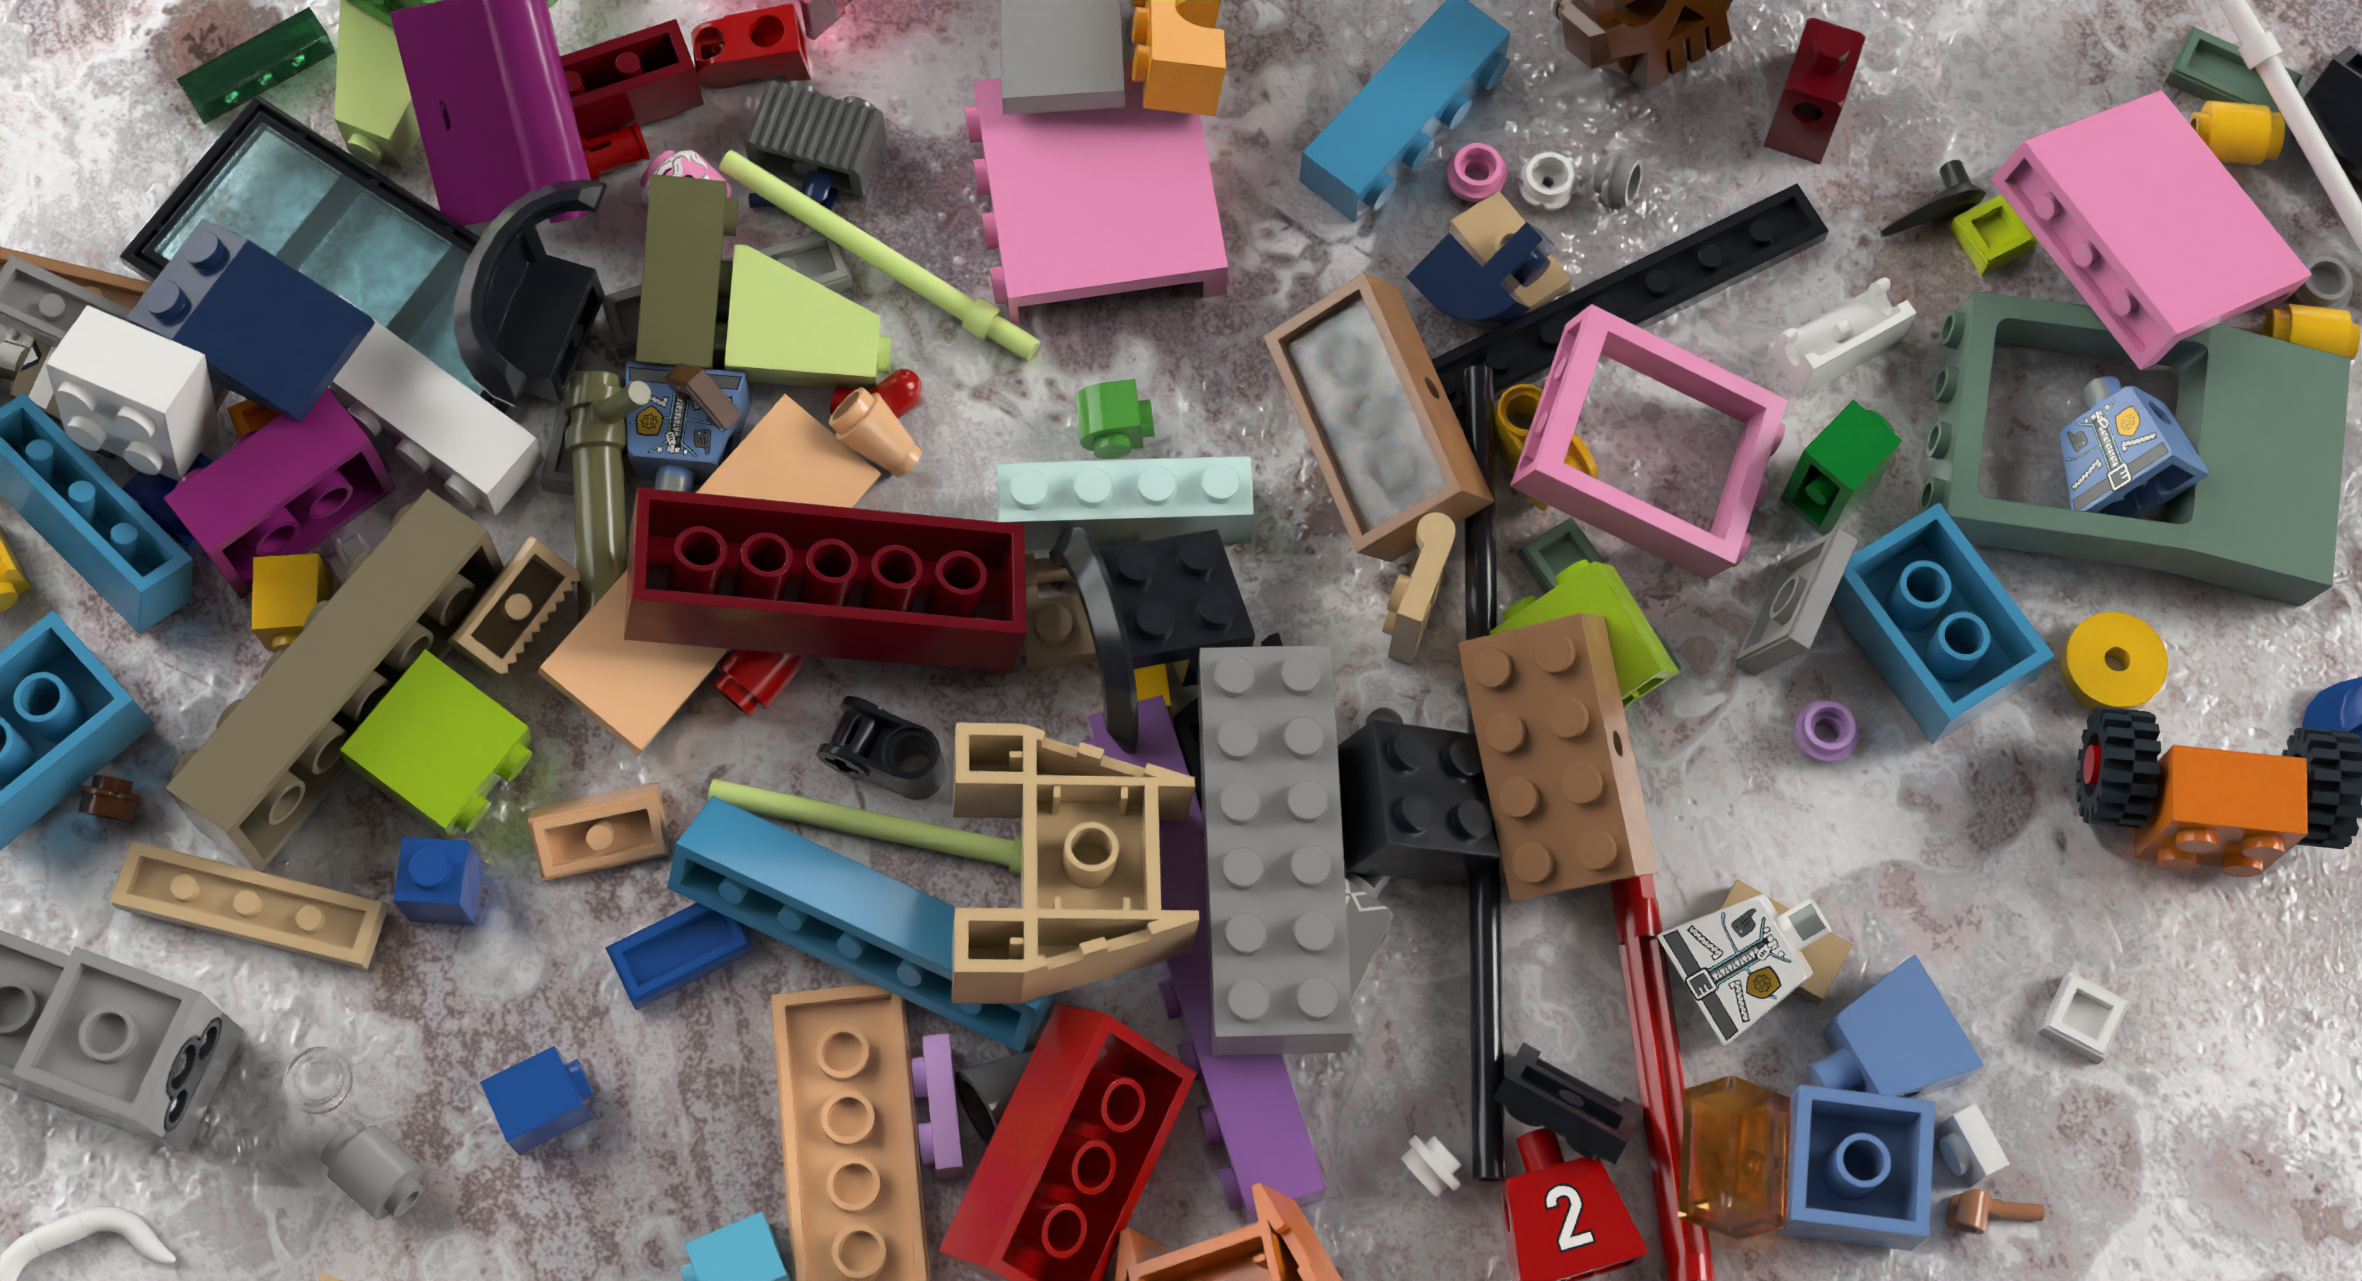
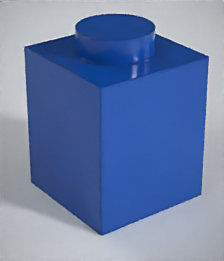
[393,837,483,925]
[480,1046,595,1155]

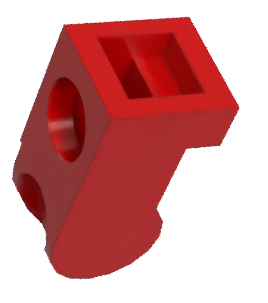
[691,3,811,89]

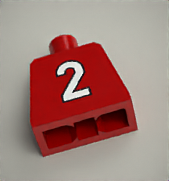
[1500,1128,1648,1281]

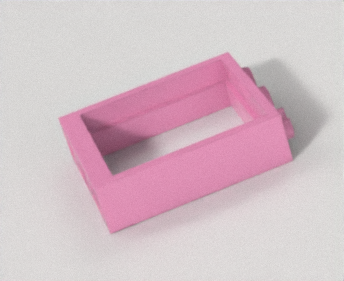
[1510,304,1787,580]

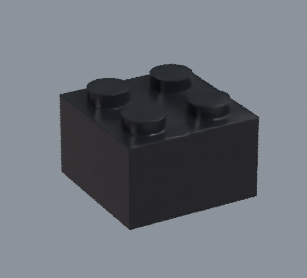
[1337,720,1500,884]

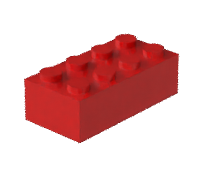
[938,1003,1197,1281]

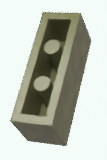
[636,174,739,369]

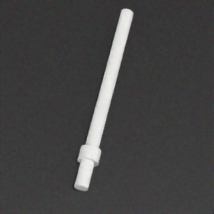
[2220,0,2362,255]

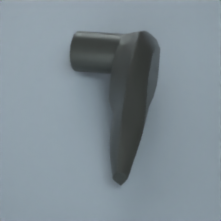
[1880,160,1986,238]

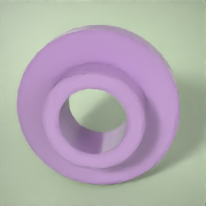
[1793,700,1859,764]

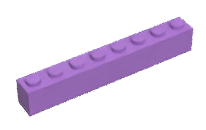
[1080,695,1326,1225]

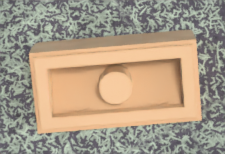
[528,783,671,881]

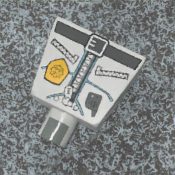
[1657,894,1831,1046]

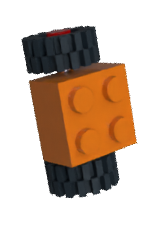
[2076,707,2362,877]

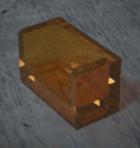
[1678,1076,1791,1240]

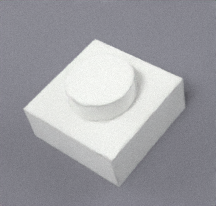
[1938,1103,2010,1188]

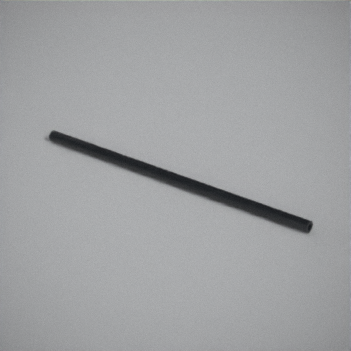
[1463,366,1506,1182]

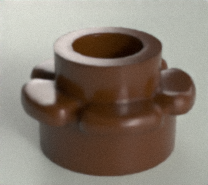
[76,775,142,822]

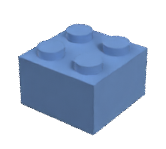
[1776,1084,1935,1251]

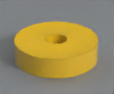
[2060,612,2168,710]

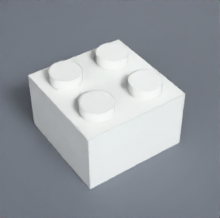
[45,305,219,481]

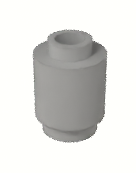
[320,1120,424,1220]

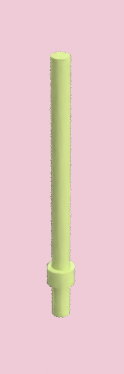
[719,150,1040,361]
[708,779,1021,875]

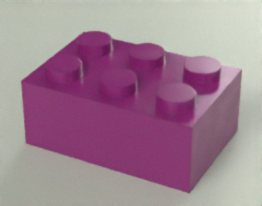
[163,388,397,599]

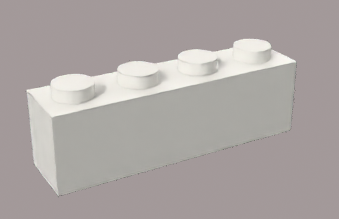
[328,295,544,516]

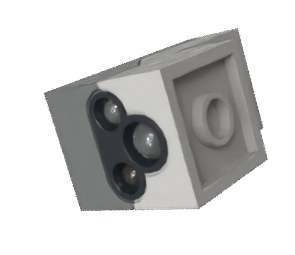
[0,930,244,1154]

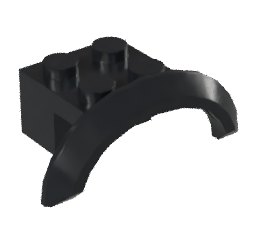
[454,179,607,407]
[1049,525,1256,754]

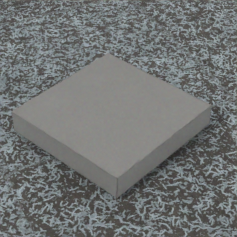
[1735,528,1858,676]

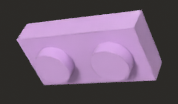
[912,1033,966,1182]

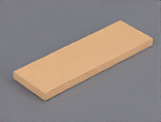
[538,394,881,756]
[771,984,931,1281]

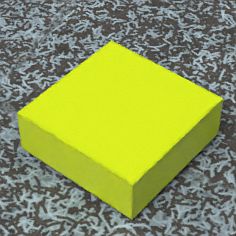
[1949,194,2037,276]

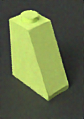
[334,0,421,169]
[725,244,892,391]

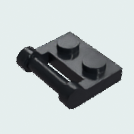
[1493,1042,1642,1165]

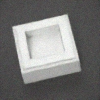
[2038,972,2130,1064]

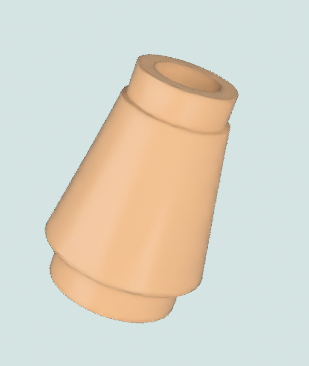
[829,387,922,478]

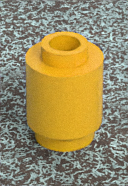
[2189,101,2285,165]
[2261,304,2360,360]

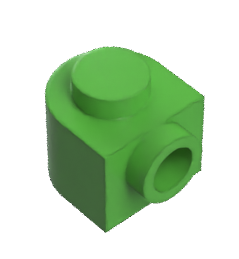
[1075,379,1155,459]

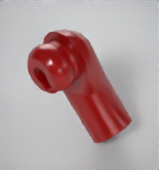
[830,369,922,419]

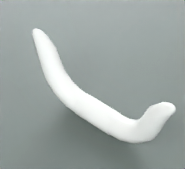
[0,1206,176,1281]

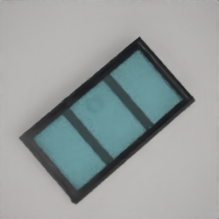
[119,95,511,414]

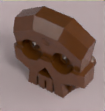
[1552,0,1733,90]

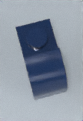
[1406,222,1557,327]

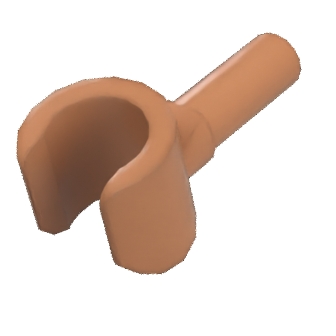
[1946,1189,2045,1235]

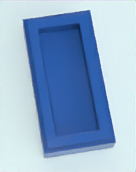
[605,903,755,1010]

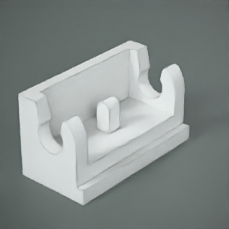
[1767,277,1917,397]

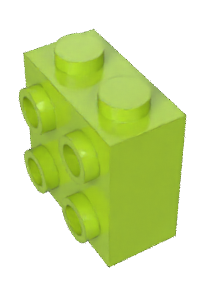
[1490,559,1680,709]
[340,649,532,839]

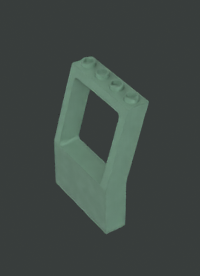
[1919,291,2351,606]

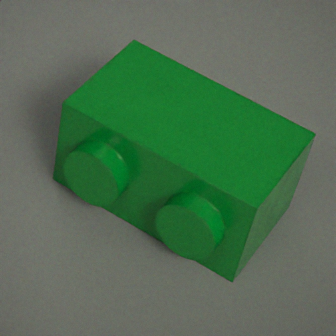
[1780,400,1902,536]

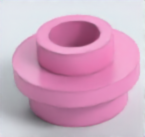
[1446,143,1507,202]

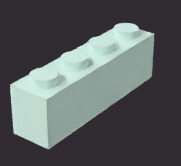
[997,456,1254,550]

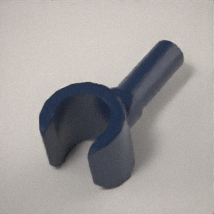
[749,171,838,211]

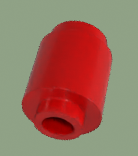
[712,649,806,718]

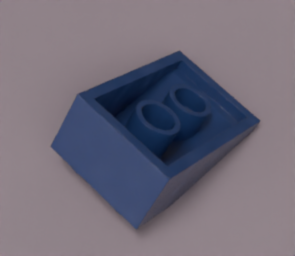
[126,218,375,424]

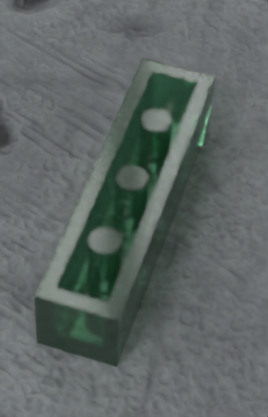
[176,7,336,125]

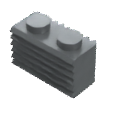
[744,80,886,197]

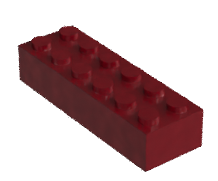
[624,487,1027,673]

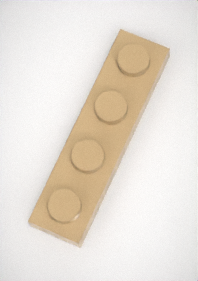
[109,840,388,971]

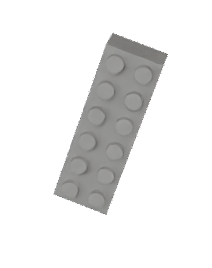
[1197,645,1353,1056]

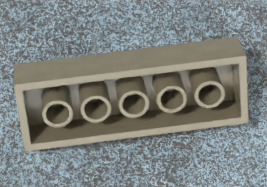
[165,489,504,872]

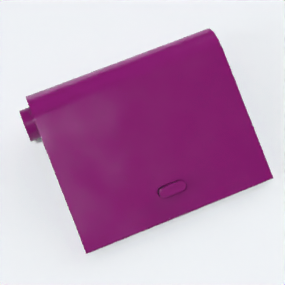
[390,0,591,226]

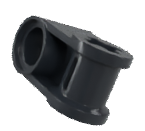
[816,696,946,800]

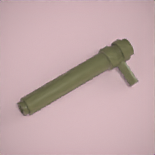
[564,371,651,624]

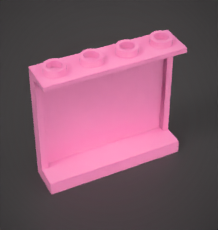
[964,60,1228,324]
[1990,90,2312,370]

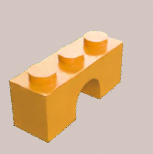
[1131,0,1226,116]

